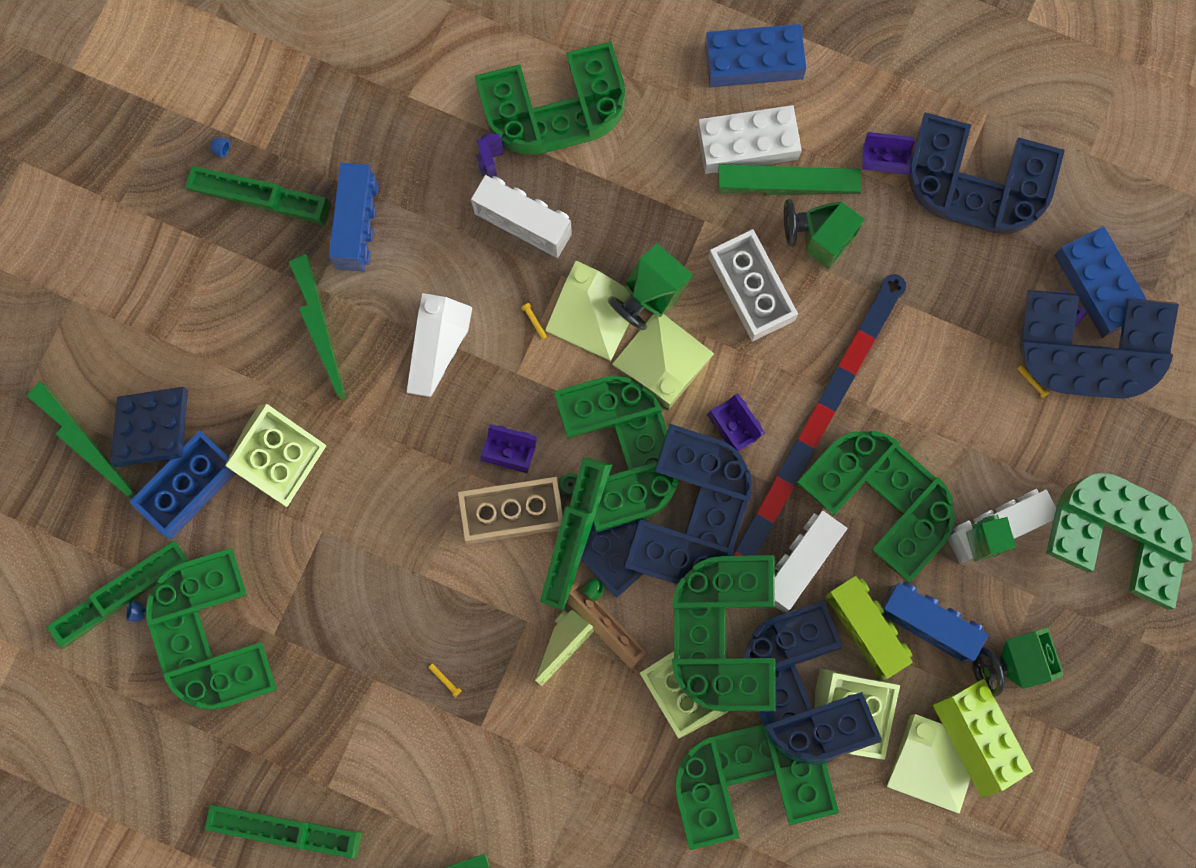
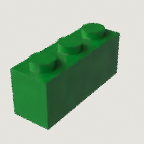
[966,514,1016,562]

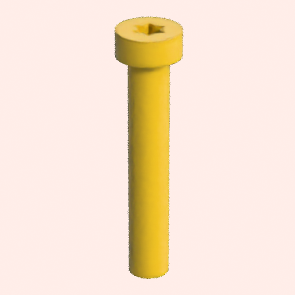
[521,303,547,340]
[1017,365,1050,399]
[428,664,462,698]

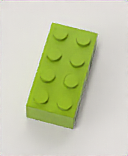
[825,576,913,681]
[933,679,1033,798]

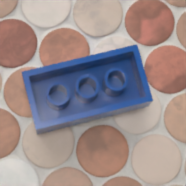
[705,24,806,88]
[329,163,379,272]
[1054,226,1147,338]
[129,430,236,539]
[881,582,989,663]

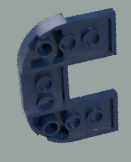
[908,112,1065,234]
[1020,290,1179,399]
[624,424,752,584]
[744,600,882,764]

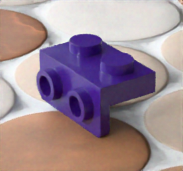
[862,132,914,175]
[476,133,504,178]
[706,393,765,452]
[480,424,537,473]

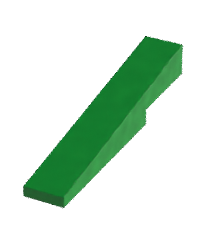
[718,164,861,195]
[185,166,332,226]
[289,254,346,400]
[26,381,137,499]
[540,457,612,610]
[46,540,189,650]
[205,805,363,859]

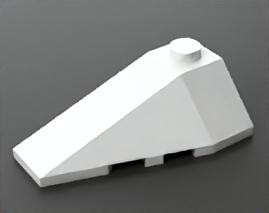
[407,293,473,397]

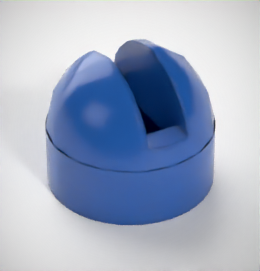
[210,137,230,158]
[126,601,146,622]

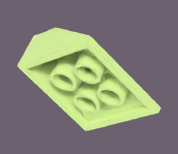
[545,261,630,362]
[612,314,714,410]
[225,404,326,507]
[535,610,594,686]
[640,652,729,739]
[815,668,900,760]
[886,714,971,813]

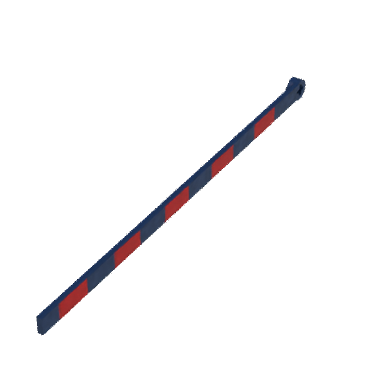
[726,274,906,609]

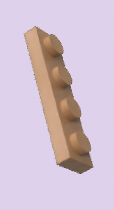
[567,581,648,669]

